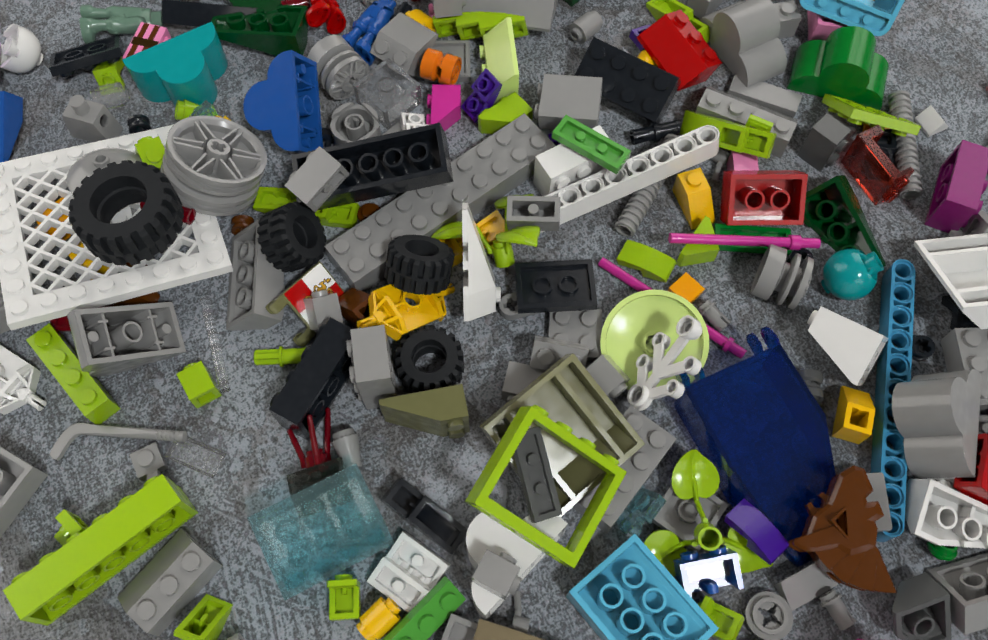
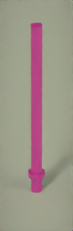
[598,257,747,359]

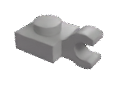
[129,442,168,481]

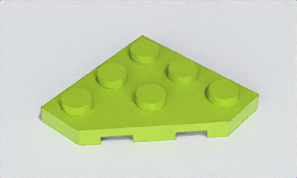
[822,93,921,137]

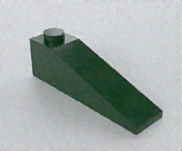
[211,5,308,56]
[804,175,886,267]

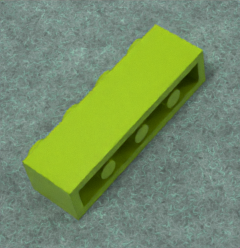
[26,323,121,425]

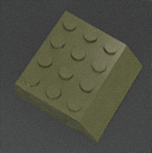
[479,353,645,517]

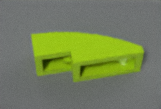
[646,0,709,43]

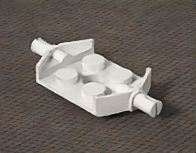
[0,345,47,415]

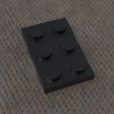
[48,34,123,77]
[515,259,598,314]

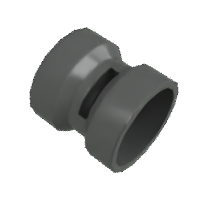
[795,369,823,404]

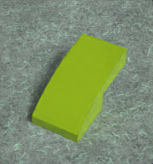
[616,239,676,283]

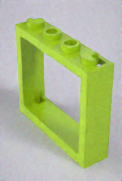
[465,405,627,569]

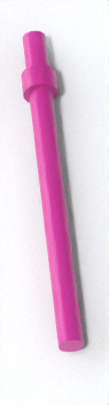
[668,233,821,250]

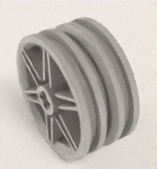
[160,115,267,216]

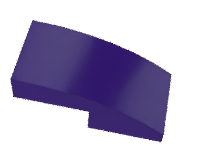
[461,68,502,123]
[724,498,789,565]

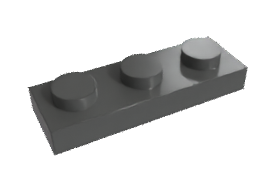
[514,426,562,523]

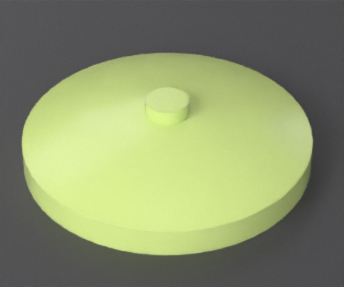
[600,290,709,390]

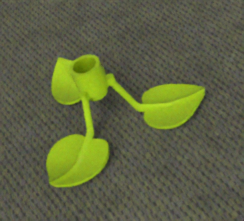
[431,194,540,268]
[644,449,773,576]

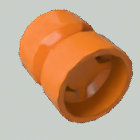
[420,48,462,85]

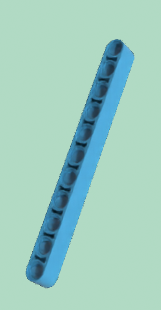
[870,259,916,542]

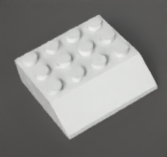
[914,233,988,329]

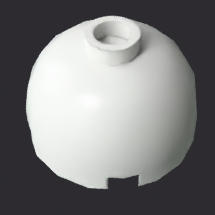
[0,23,43,73]

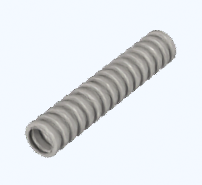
[888,90,923,200]
[614,134,679,237]

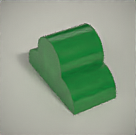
[787,26,889,110]

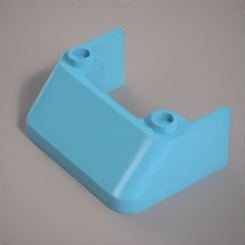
[800,0,905,36]

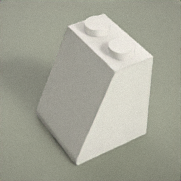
[807,306,889,386]

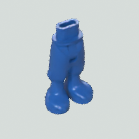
[342,0,396,66]

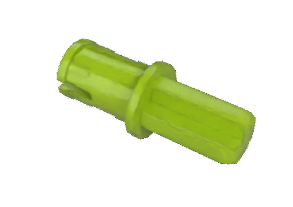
[253,346,307,367]

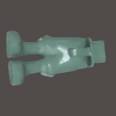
[79,4,163,44]

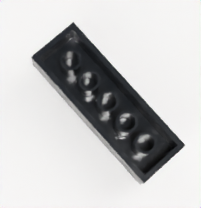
[291,123,454,210]

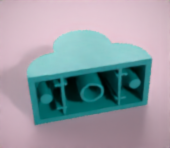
[122,22,228,108]

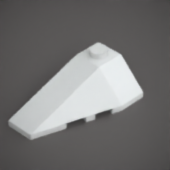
[462,203,501,321]
[905,479,988,549]

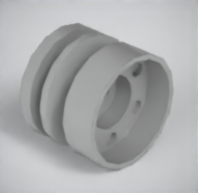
[307,35,370,100]
[750,244,814,310]

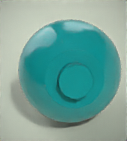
[821,249,884,301]

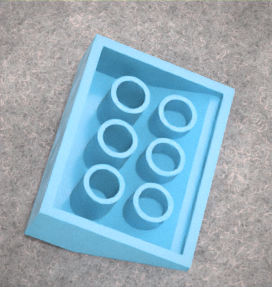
[566,534,719,640]

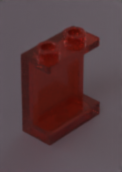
[841,125,914,206]

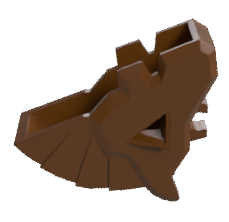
[787,465,897,593]

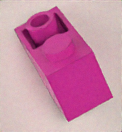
[426,84,461,131]

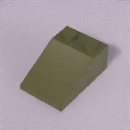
[379,384,470,439]

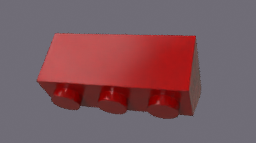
[637,10,722,92]

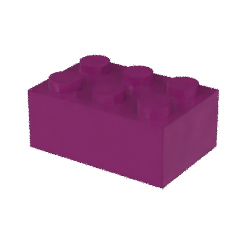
[924,139,988,233]

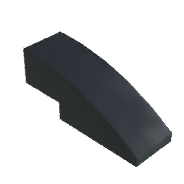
[380,477,467,555]

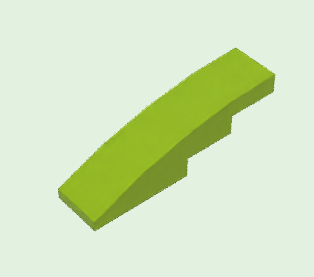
[433,11,529,40]
[253,187,360,229]

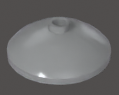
[66,148,142,195]

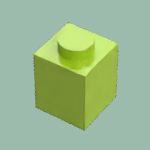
[176,361,222,409]

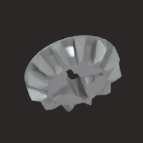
[744,591,793,640]

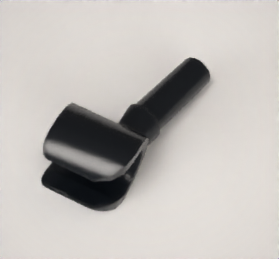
[322,127,334,148]

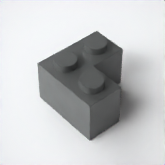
[797,113,857,172]

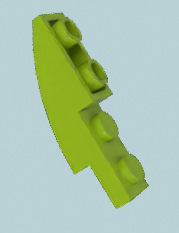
[680,110,776,159]

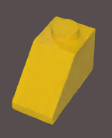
[672,168,715,230]

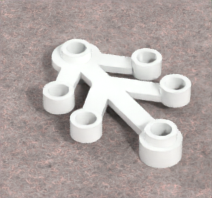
[627,315,702,411]

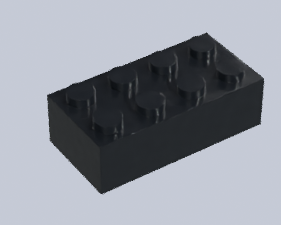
[574,37,681,124]
[269,317,352,441]

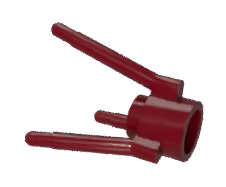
[287,407,332,475]

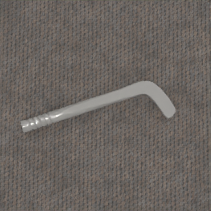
[49,423,187,461]

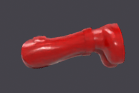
[305,0,346,35]

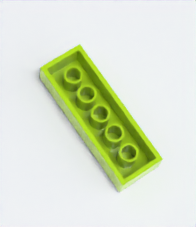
[2,474,198,626]

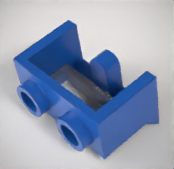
[673,545,744,598]

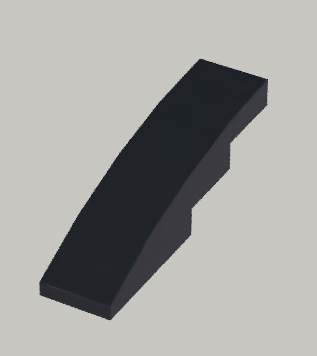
[162,0,258,27]

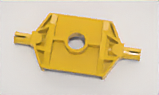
[357,283,455,341]

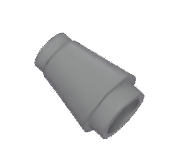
[331,428,362,472]

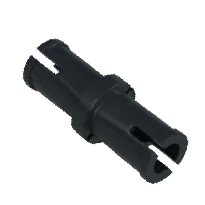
[630,120,680,145]

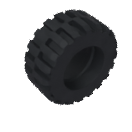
[68,160,184,265]

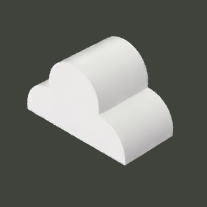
[466,513,568,620]

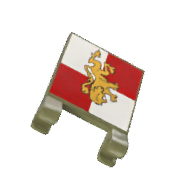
[265,261,345,346]

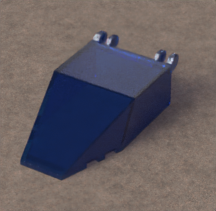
[674,326,837,567]

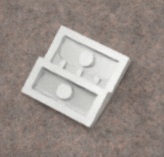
[367,531,451,613]

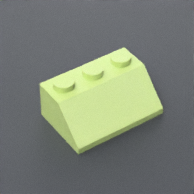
[479,17,519,106]

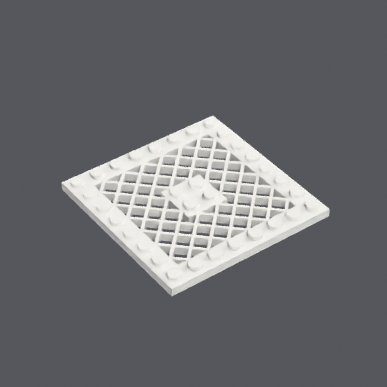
[0,124,233,331]

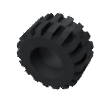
[257,202,327,273]
[384,235,455,295]
[395,325,464,393]

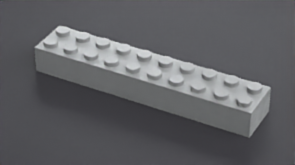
[324,113,556,292]

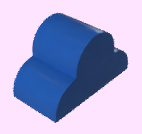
[243,50,323,154]

